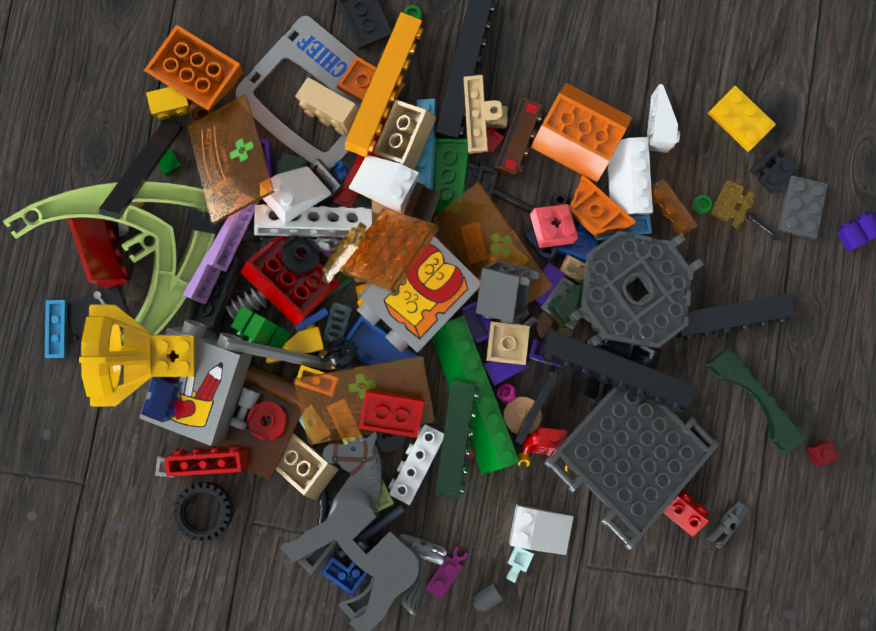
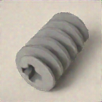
[226,288,268,320]

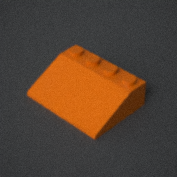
[144,24,243,111]

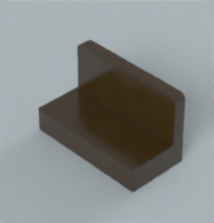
[403,182,442,229]

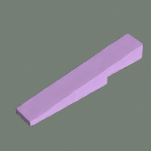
[183,194,259,304]

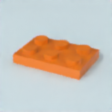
[337,56,405,109]

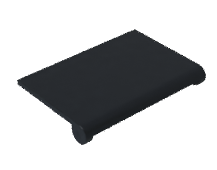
[67,285,128,342]

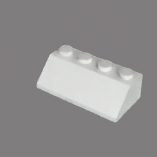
[607,137,653,217]

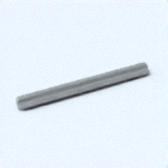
[225,338,331,371]

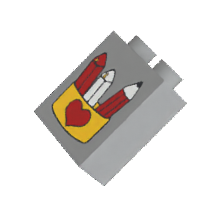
[139,320,253,446]

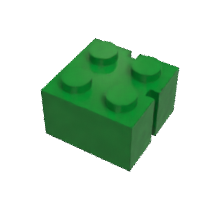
[231,306,291,349]

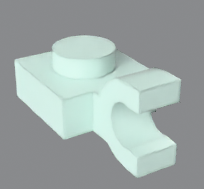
[506,547,534,583]

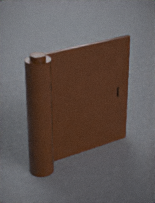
[188,363,313,481]

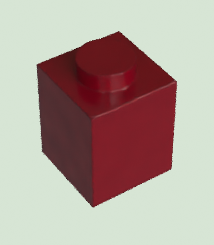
[806,440,840,466]

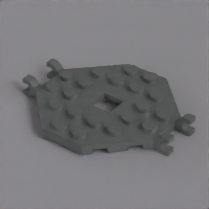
[569,231,704,348]

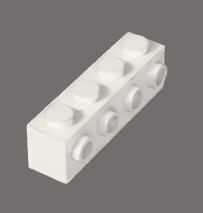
[388,424,445,505]

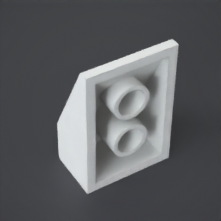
[647,84,680,153]
[349,155,419,213]
[261,166,331,224]
[509,504,574,555]

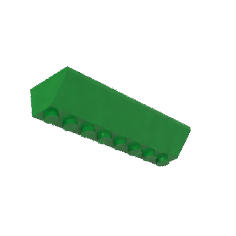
[431,316,519,475]

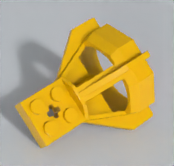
[79,305,196,407]

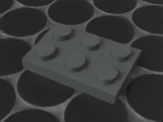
[777,175,828,239]

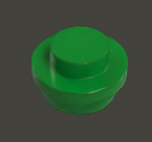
[693,195,712,214]

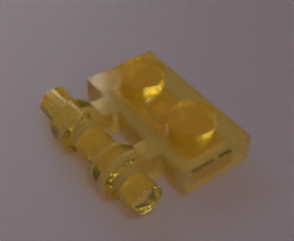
[709,179,755,228]

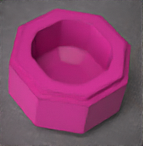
[497,384,517,403]

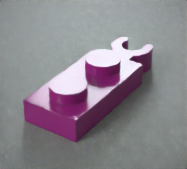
[425,545,468,600]

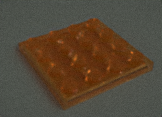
[340,209,439,294]

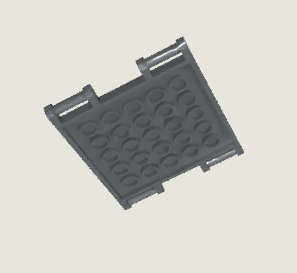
[543,362,720,550]

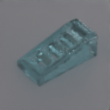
[323,302,352,342]

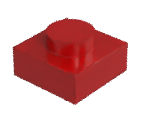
[487,126,504,153]

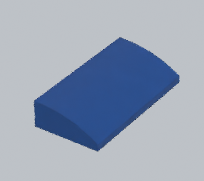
[345,315,426,390]

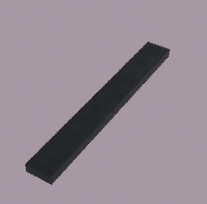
[99,119,183,219]

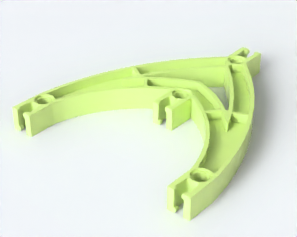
[3,178,242,345]

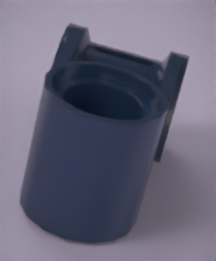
[523,227,556,261]

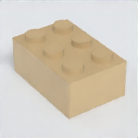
[295,77,359,135]
[373,99,437,170]

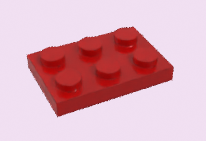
[359,389,424,438]

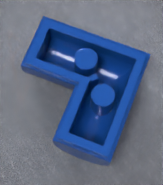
[321,556,368,596]

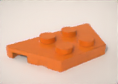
[570,175,636,237]

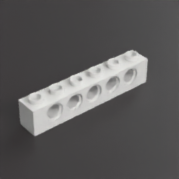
[254,204,372,238]

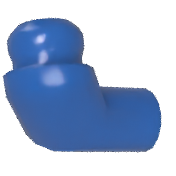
[334,160,348,183]

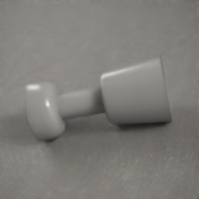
[229,387,261,430]

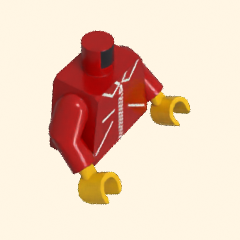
[517,428,568,471]

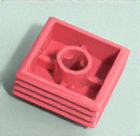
[530,204,578,248]

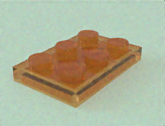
[651,179,698,235]

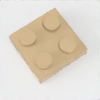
[486,322,530,365]

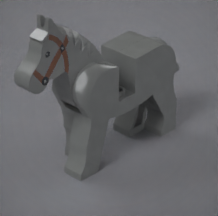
[280,432,426,631]

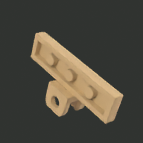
[464,75,504,154]

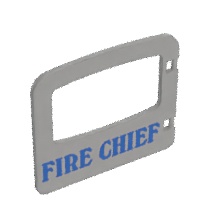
[236,16,362,170]

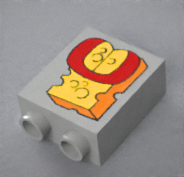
[357,228,480,353]

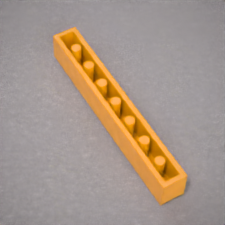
[345,12,423,157]

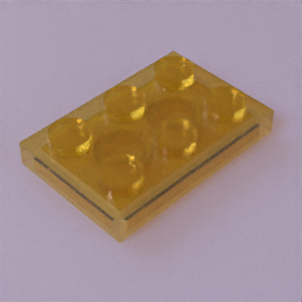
[321,222,366,284]

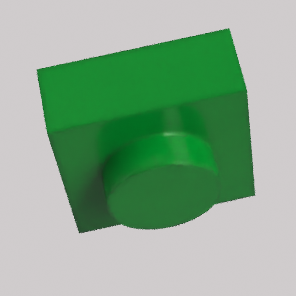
[158,149,182,176]

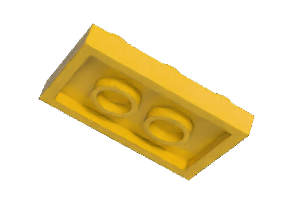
[708,86,776,152]

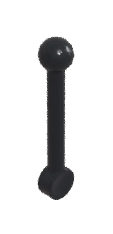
[747,213,780,240]

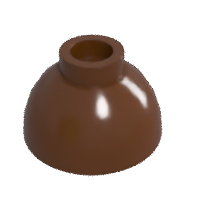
[189,101,216,121]

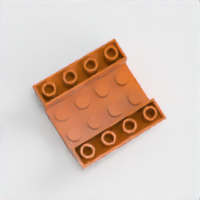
[530,83,632,183]

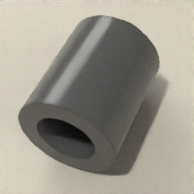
[472,583,503,613]

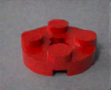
[247,401,288,440]

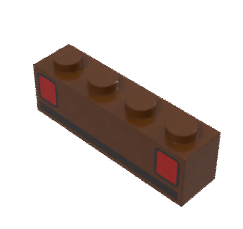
[494,97,543,179]

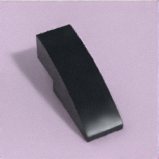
[599,339,662,368]

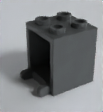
[476,260,540,324]

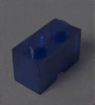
[141,377,183,423]

